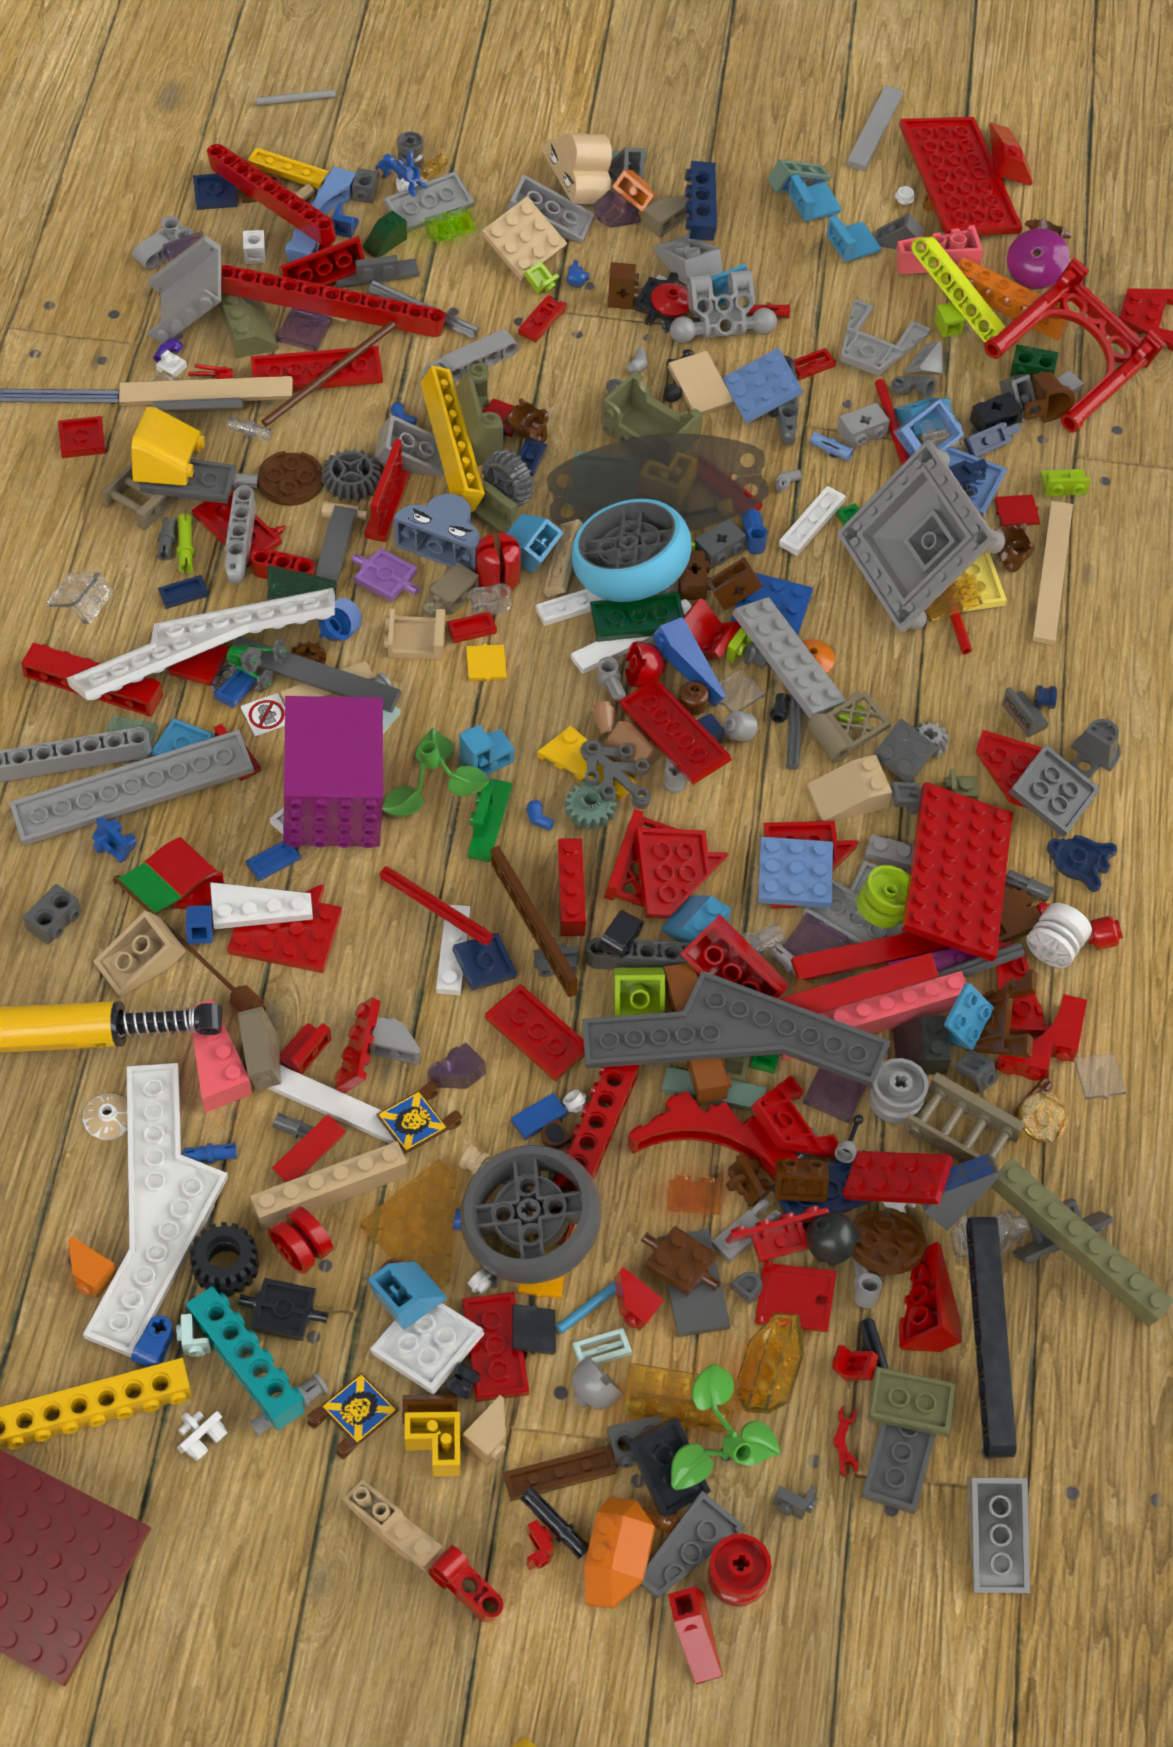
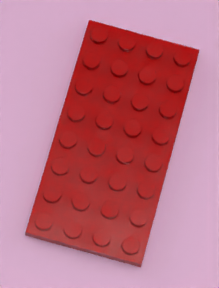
[899,117,1023,235]
[901,782,1013,962]

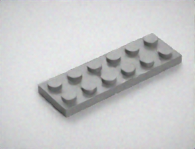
[732,597,846,719]

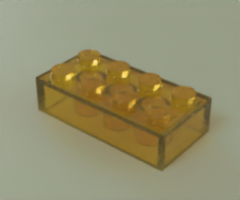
[925,574,983,622]

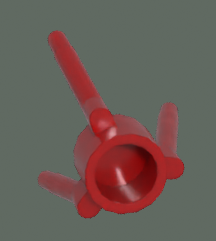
[188,364,233,379]

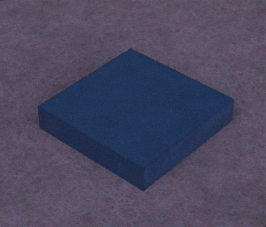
[193,173,237,210]
[452,933,518,991]

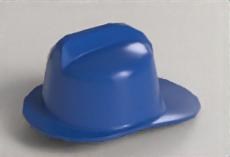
[318,598,362,641]

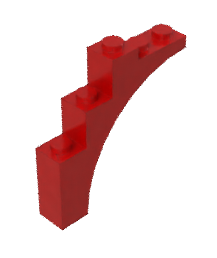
[627,1090,799,1182]

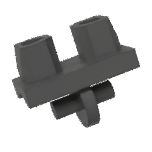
[533,937,579,977]

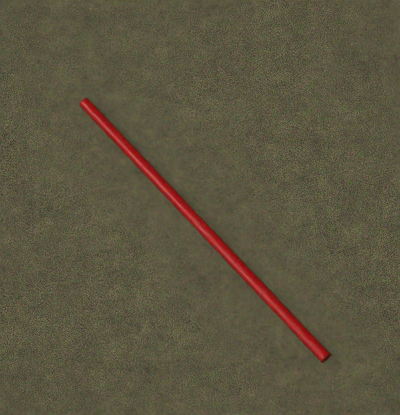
[875,379,972,655]

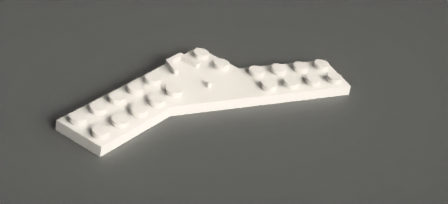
[67,588,335,701]
[83,1063,228,1357]

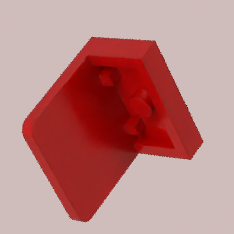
[683,598,741,660]

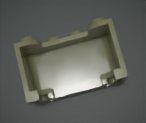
[601,371,703,466]

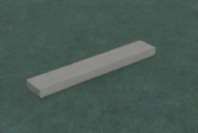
[846,85,904,171]

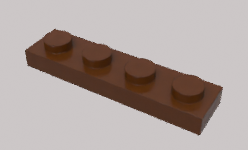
[503,1445,617,1502]

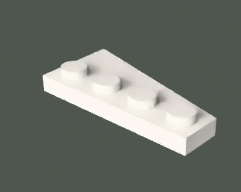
[210,883,313,929]

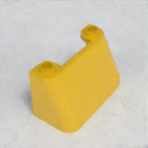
[132,407,205,485]

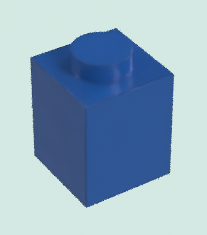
[186,905,214,944]

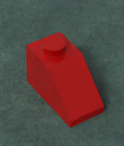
[614,1267,664,1331]

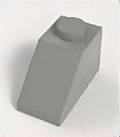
[370,1017,421,1065]

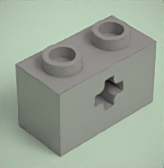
[837,403,890,448]

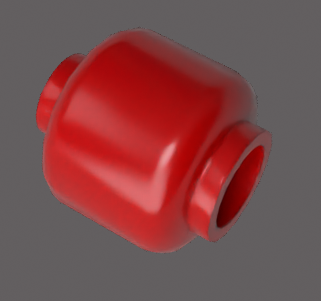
[1087,916,1123,950]

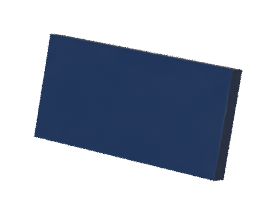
[772,1150,874,1229]

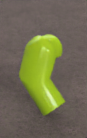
[834,705,866,724]

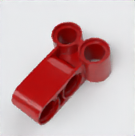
[428,1544,504,1622]

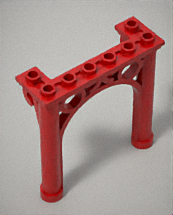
[984,257,1166,432]

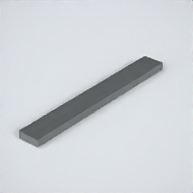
[233,636,402,713]

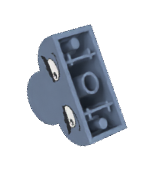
[394,494,479,573]

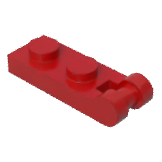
[518,295,567,343]

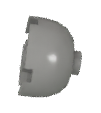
[571,1355,624,1410]

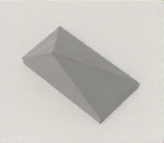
[905,341,943,374]

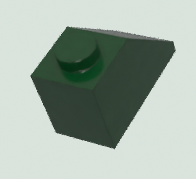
[363,210,407,258]

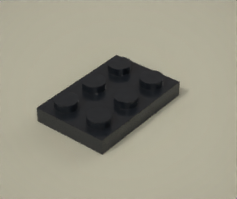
[627,1416,711,1518]

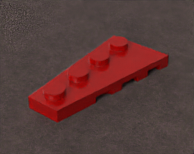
[996,942,1048,1035]

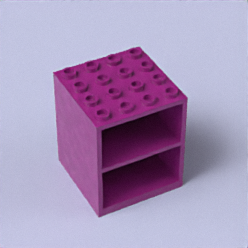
[283,696,383,848]

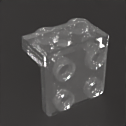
[47,572,115,624]

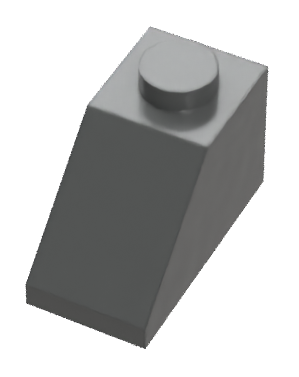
[875,213,924,249]
[999,374,1039,422]

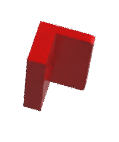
[280,1023,331,1074]

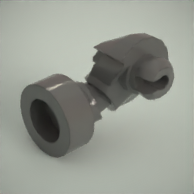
[891,374,937,398]

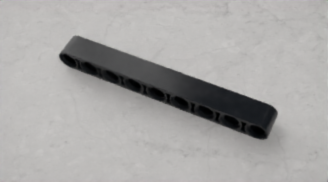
[966,1217,1017,1458]

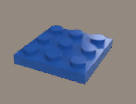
[731,573,813,635]

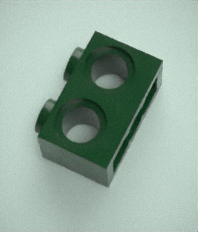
[1010,344,1058,381]

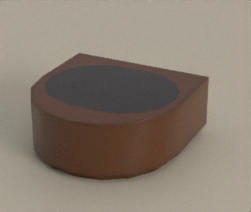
[541,1118,572,1149]

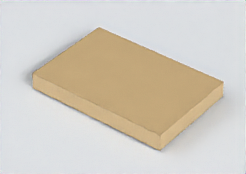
[668,351,734,415]

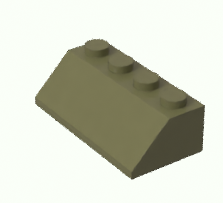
[218,293,279,358]

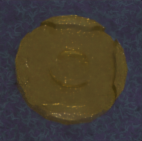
[1018,1092,1069,1143]

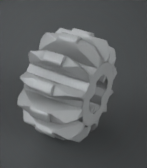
[913,720,949,760]

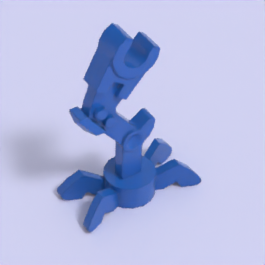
[375,151,427,197]

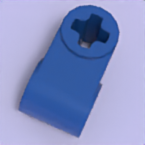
[131,1315,174,1367]

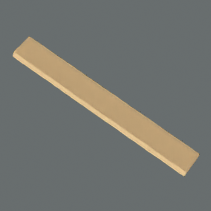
[119,376,293,406]
[1032,500,1073,645]

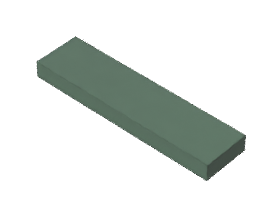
[662,1066,766,1112]

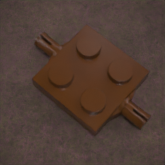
[641,1226,721,1296]

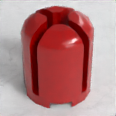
[476,532,521,597]

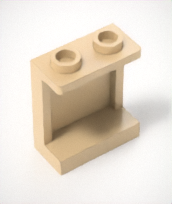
[384,608,445,660]

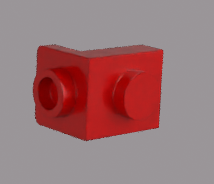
[832,1345,879,1381]
[526,1519,554,1570]

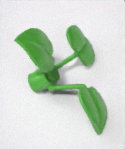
[382,728,489,817]
[671,1364,780,1490]

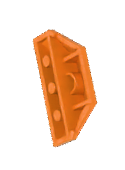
[584,1497,655,1609]

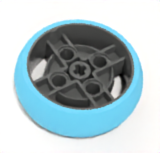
[572,499,691,602]

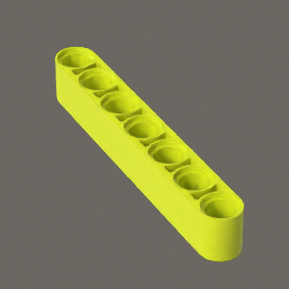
[911,237,1005,343]

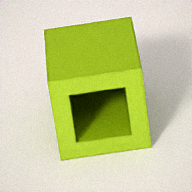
[934,303,965,338]

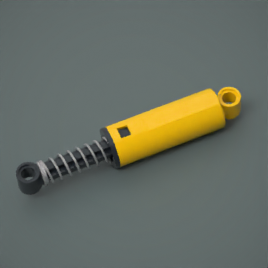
[0,1001,222,1053]

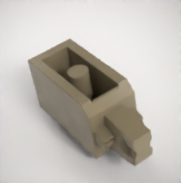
[422,562,479,617]

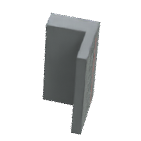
[1002,687,1049,737]

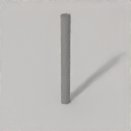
[256,89,336,106]

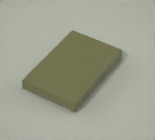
[867,1367,956,1437]

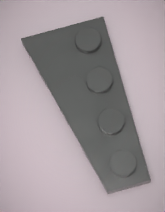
[640,1491,745,1599]

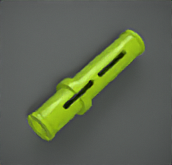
[176,514,194,574]

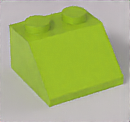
[613,967,665,1016]

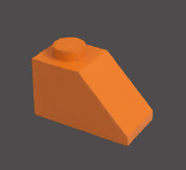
[612,170,655,212]
[68,1236,116,1298]

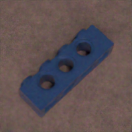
[685,160,717,241]

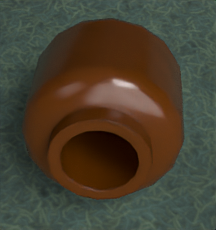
[678,681,709,716]

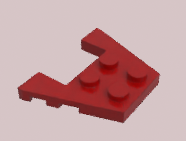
[1119,288,1173,351]
[750,1075,839,1159]

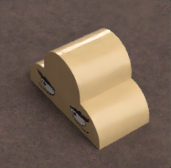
[542,133,612,204]

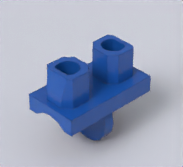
[92,817,136,863]

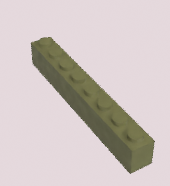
[991,1158,1173,1327]

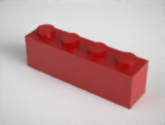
[557,838,586,936]

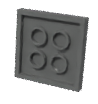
[1008,744,1100,837]

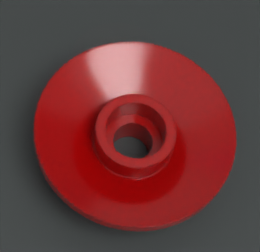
[651,283,689,317]

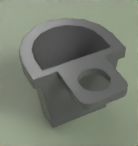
[1071,719,1121,779]

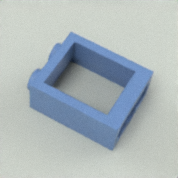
[893,399,964,457]

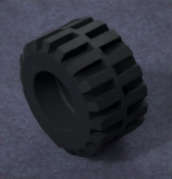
[190,1222,259,1296]

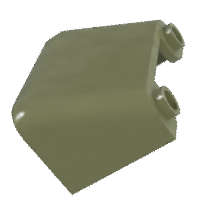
[456,362,503,466]

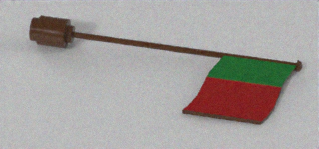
[113,837,266,1012]

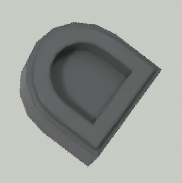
[730,1272,763,1304]

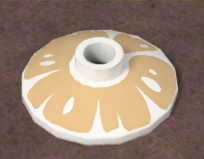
[82,1094,128,1140]

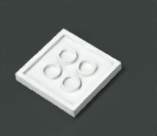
[370,1303,484,1395]

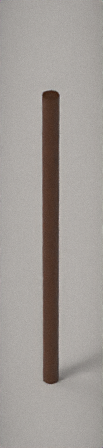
[261,321,396,427]

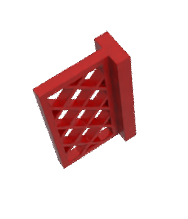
[364,439,410,542]
[603,808,676,907]

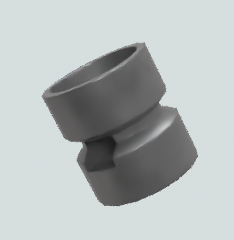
[397,131,424,169]

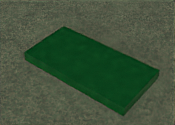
[590,592,684,642]

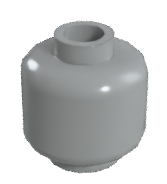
[723,710,758,742]

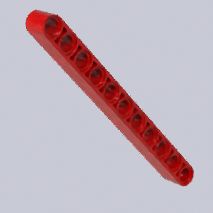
[221,265,446,337]

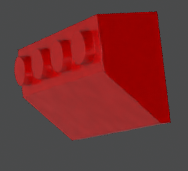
[278,236,365,285]
[680,914,789,998]

